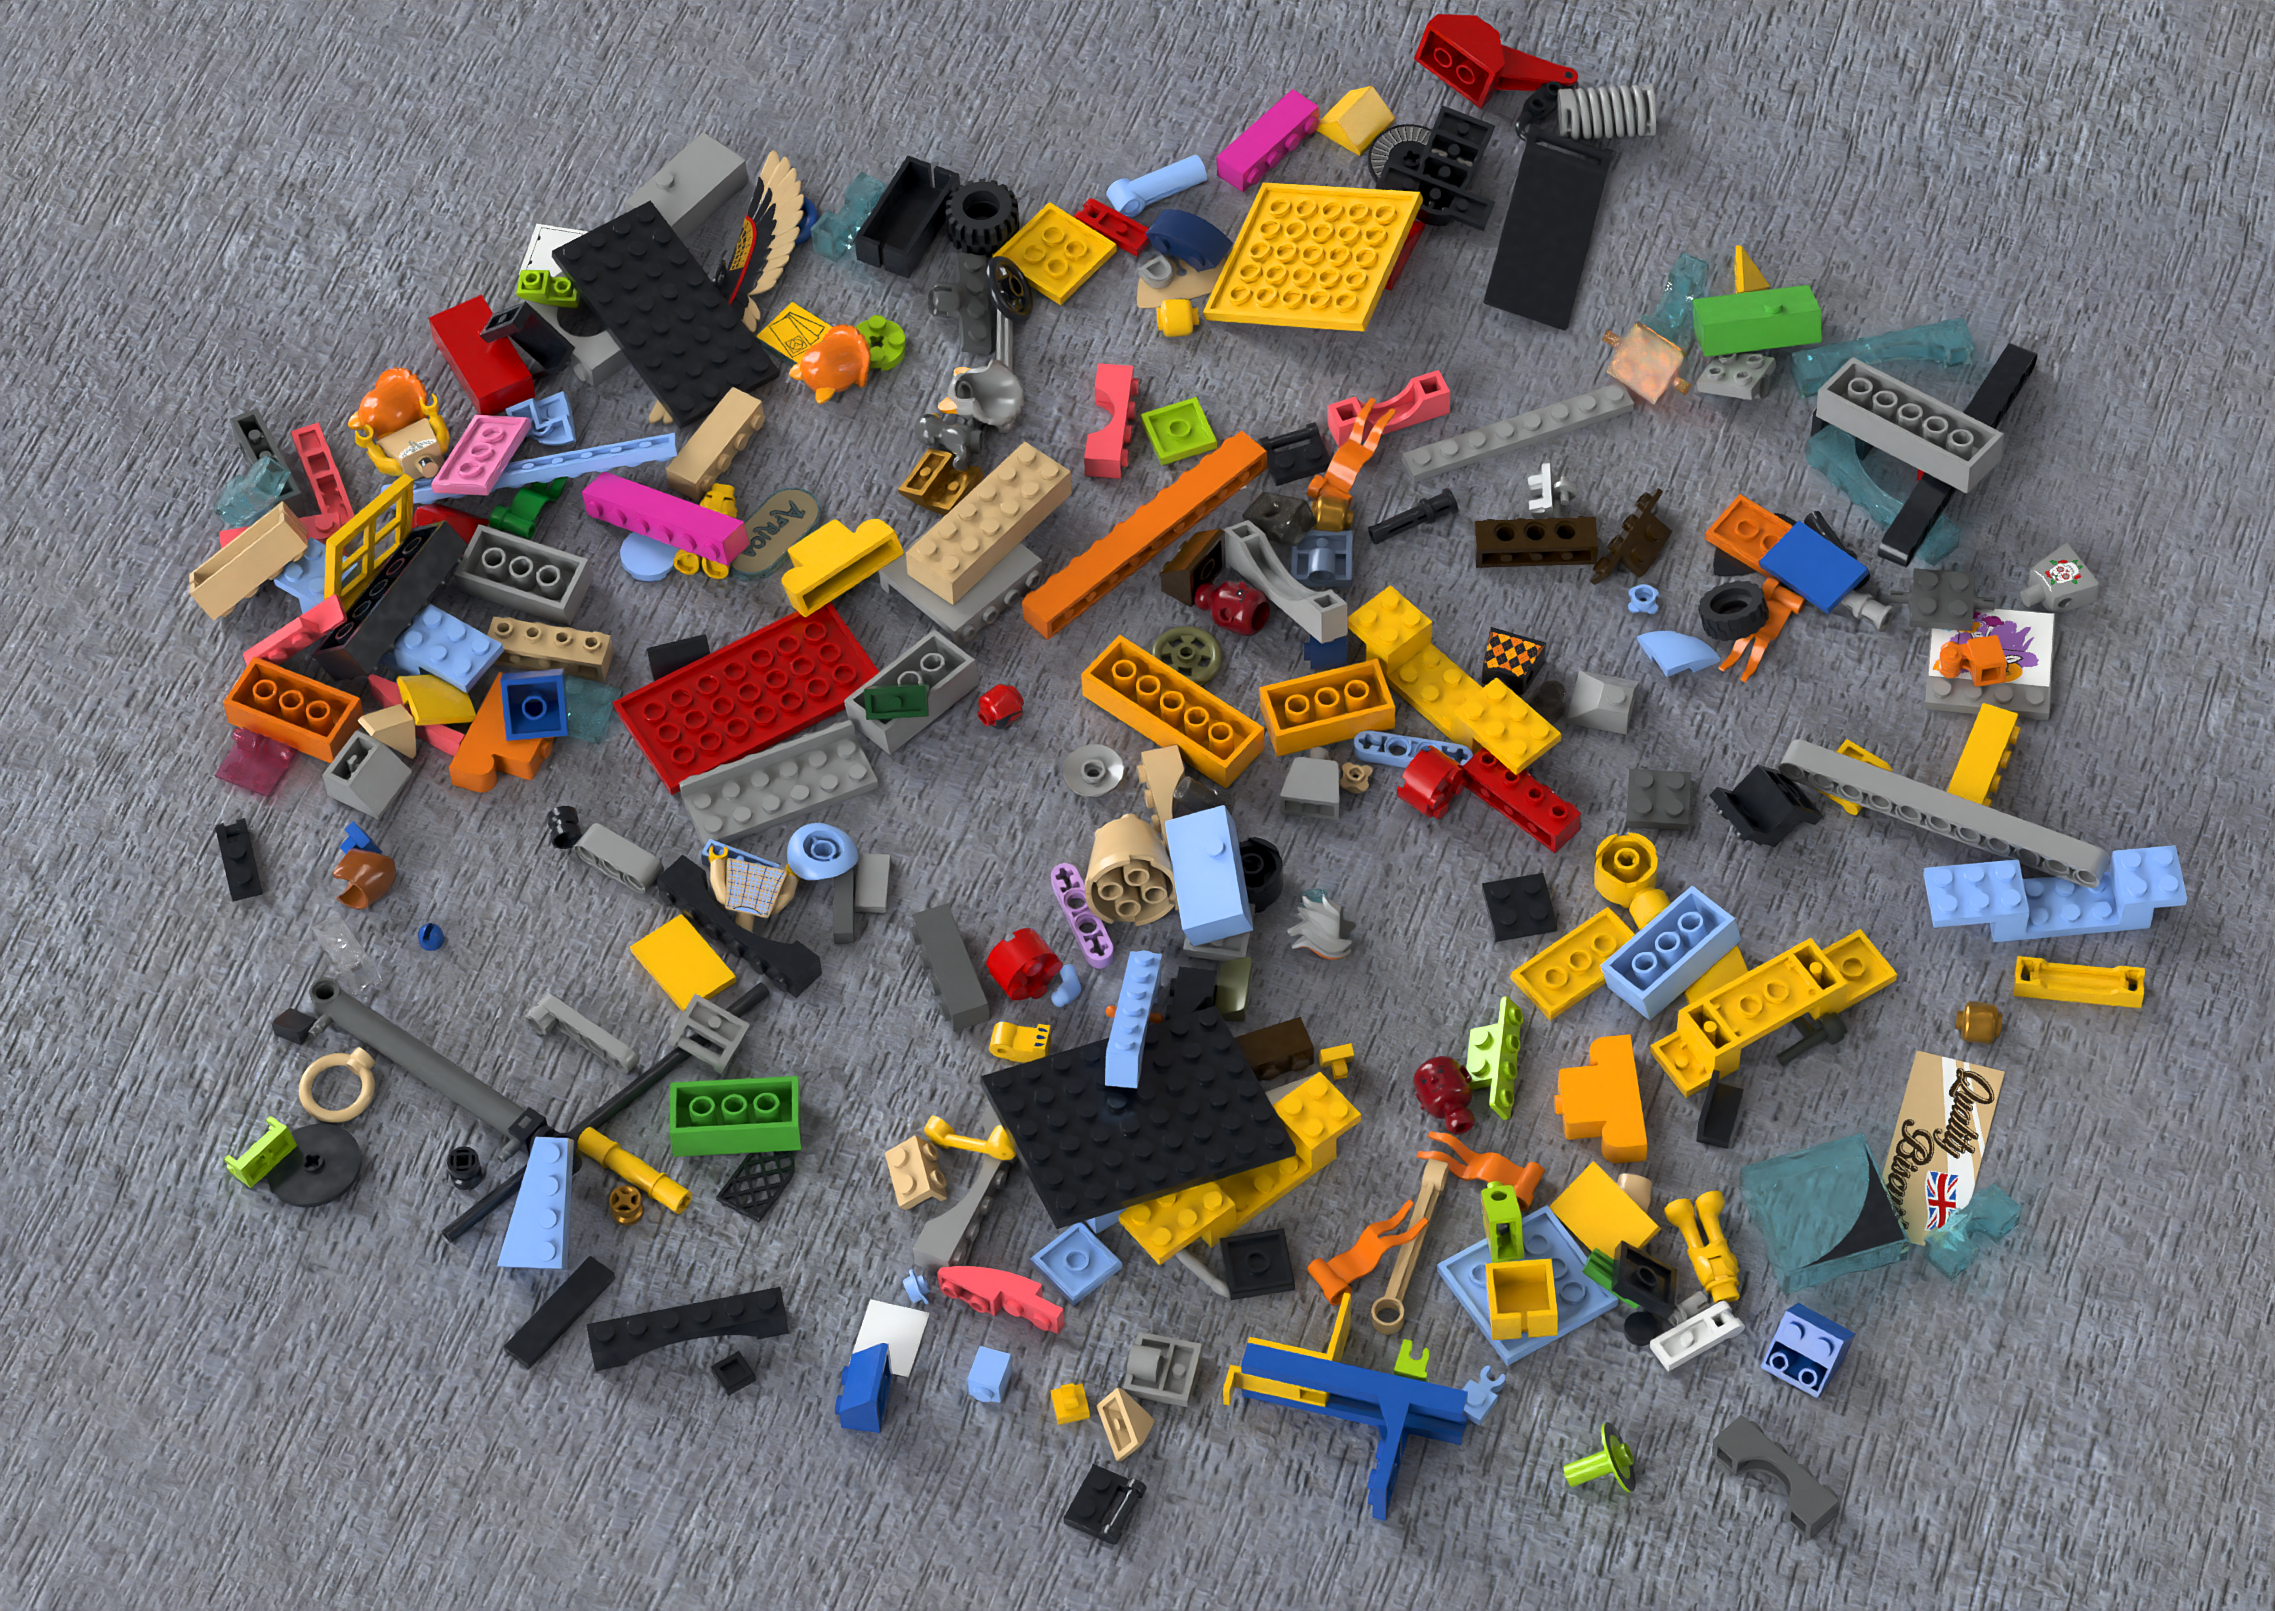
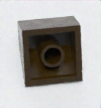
[1160,529,1226,607]

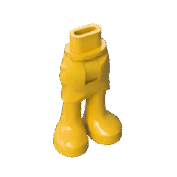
[673,483,738,579]
[1664,1190,1740,1304]

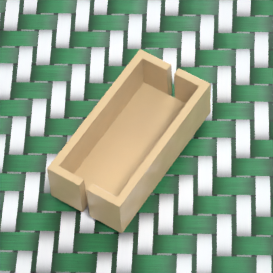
[189,501,308,621]

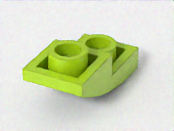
[516,270,580,308]

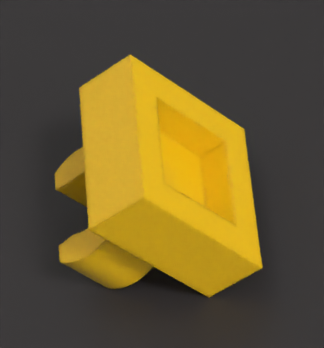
[1318,1043,1354,1080]
[1050,1383,1090,1425]

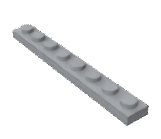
[1402,382,1634,483]

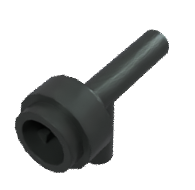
[1776,1012,1848,1067]

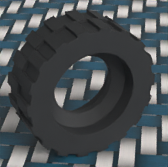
[1698,580,1769,641]

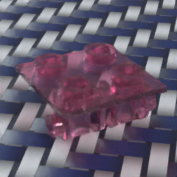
[214,727,298,797]

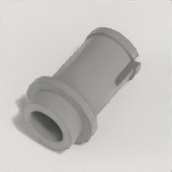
[1668,1291,1710,1327]

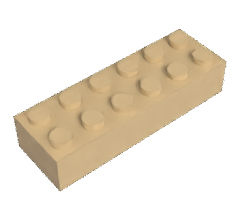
[906,441,1072,605]

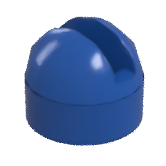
[418,923,444,951]

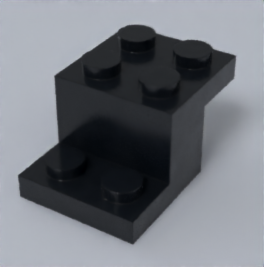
[1709,764,1823,847]

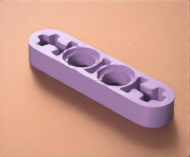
[1051,863,1114,969]

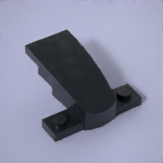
[1375,105,1495,231]

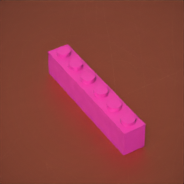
[582,471,749,566]

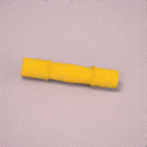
[577,1127,693,1214]

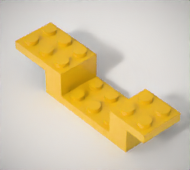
[1348,585,1561,775]
[1650,929,1897,1098]
[1118,1072,1361,1265]

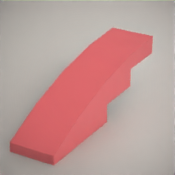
[290,422,354,526]
[368,674,465,757]

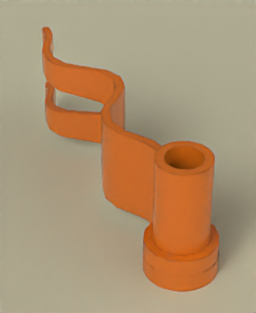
[1306,397,1397,508]
[1718,577,1806,683]
[1416,1131,1545,1211]
[1307,1199,1429,1306]

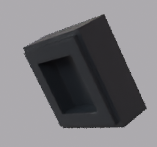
[711,1351,756,1396]

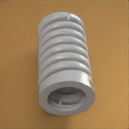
[1558,84,1656,140]

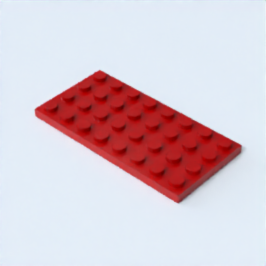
[612,602,879,796]

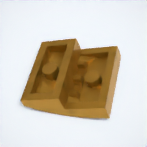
[898,448,984,516]

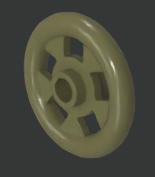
[1150,626,1223,686]

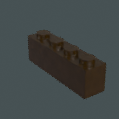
[1234,1017,1314,1081]

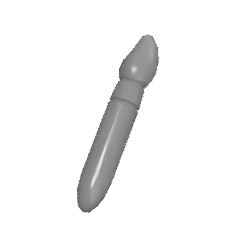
[1175,1248,1230,1298]

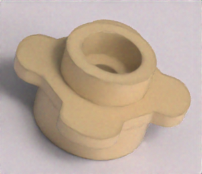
[1339,762,1372,793]

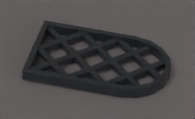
[716,1151,795,1223]

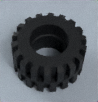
[945,179,1020,257]

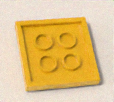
[993,202,1117,306]

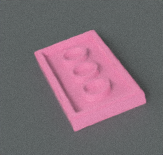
[431,415,531,496]

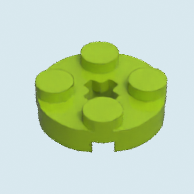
[854,315,906,371]

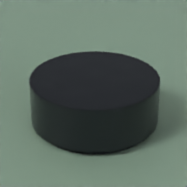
[1624,1312,1657,1346]

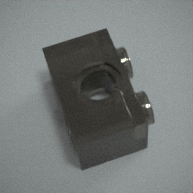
[1242,492,1317,546]

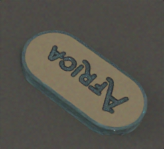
[729,487,821,581]

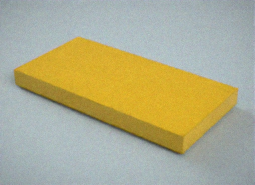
[1510,907,1635,1021]

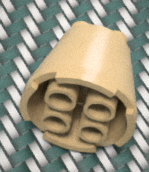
[1085,814,1177,926]

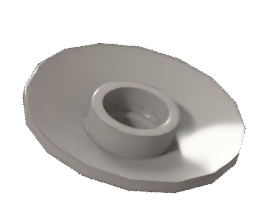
[1062,744,1124,797]

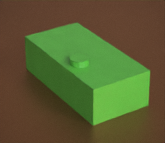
[1692,285,1822,357]
[669,1076,801,1157]

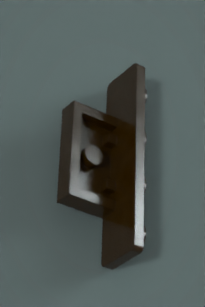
[1590,488,1673,585]

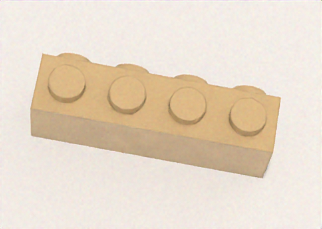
[487,616,614,682]

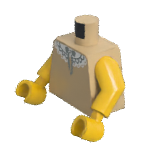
[355,394,450,480]

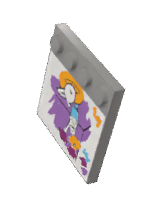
[1924,608,2055,721]

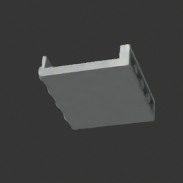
[879,521,1043,647]

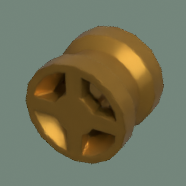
[609,1185,644,1226]

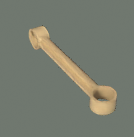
[1371,1158,1449,1335]

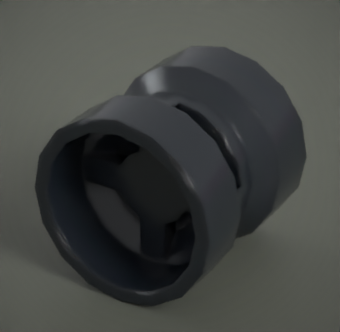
[547,806,582,849]
[447,1146,483,1190]

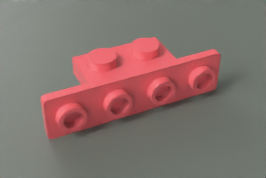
[243,594,347,666]

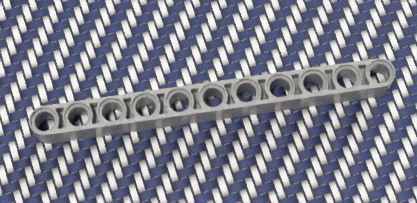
[1779,739,2111,888]

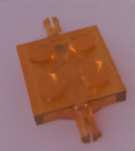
[1602,321,1692,404]

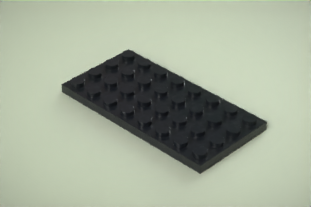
[552,200,780,429]

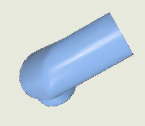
[1051,964,1081,1007]

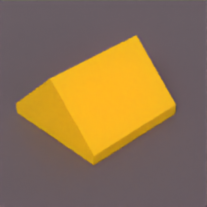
[1316,86,1395,156]

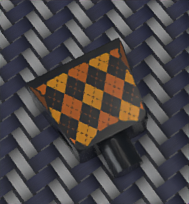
[1482,627,1546,695]

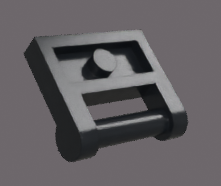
[1258,422,1331,486]
[1064,1464,1147,1545]

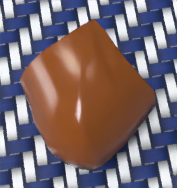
[332,848,396,910]

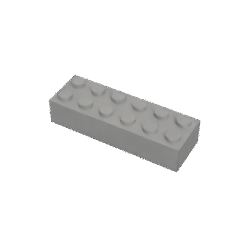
[1816,357,2004,494]

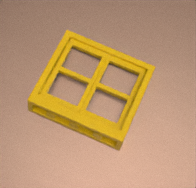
[324,473,414,613]

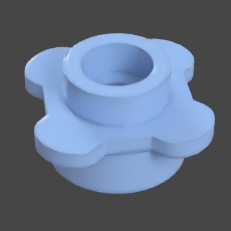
[1628,584,1659,614]
[903,1269,931,1304]

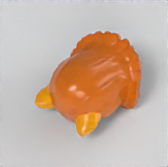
[789,324,871,405]
[348,367,428,440]

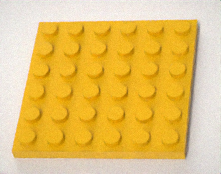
[1203,183,1423,332]

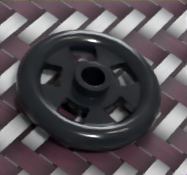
[985,256,1033,322]

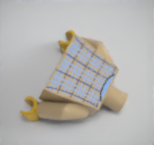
[708,846,801,932]

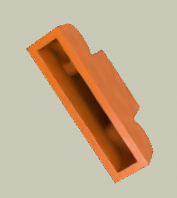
[449,672,555,793]

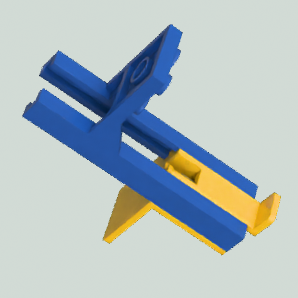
[1223,1293,1468,1521]

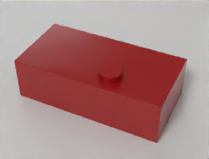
[428,295,536,416]

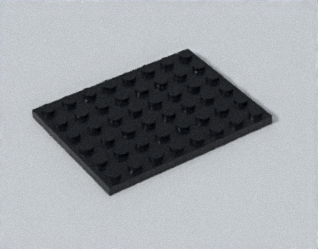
[980,1006,1296,1229]

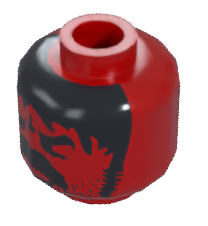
[977,684,1024,729]

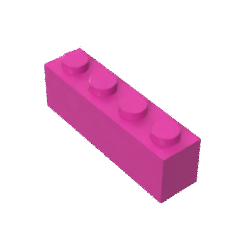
[1216,89,1319,192]

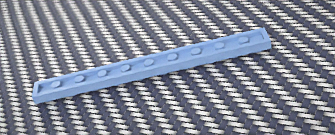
[381,433,677,510]

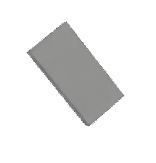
[854,854,891,913]

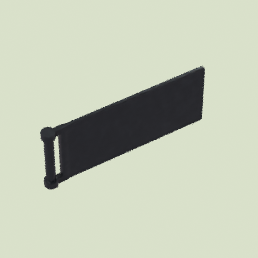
[1483,123,1614,331]

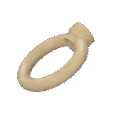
[299,1047,376,1123]

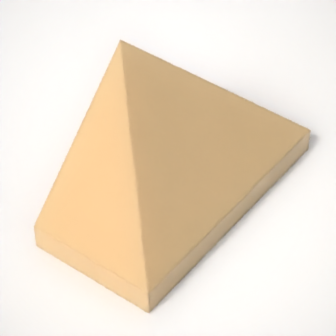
[1096,1388,1155,1462]

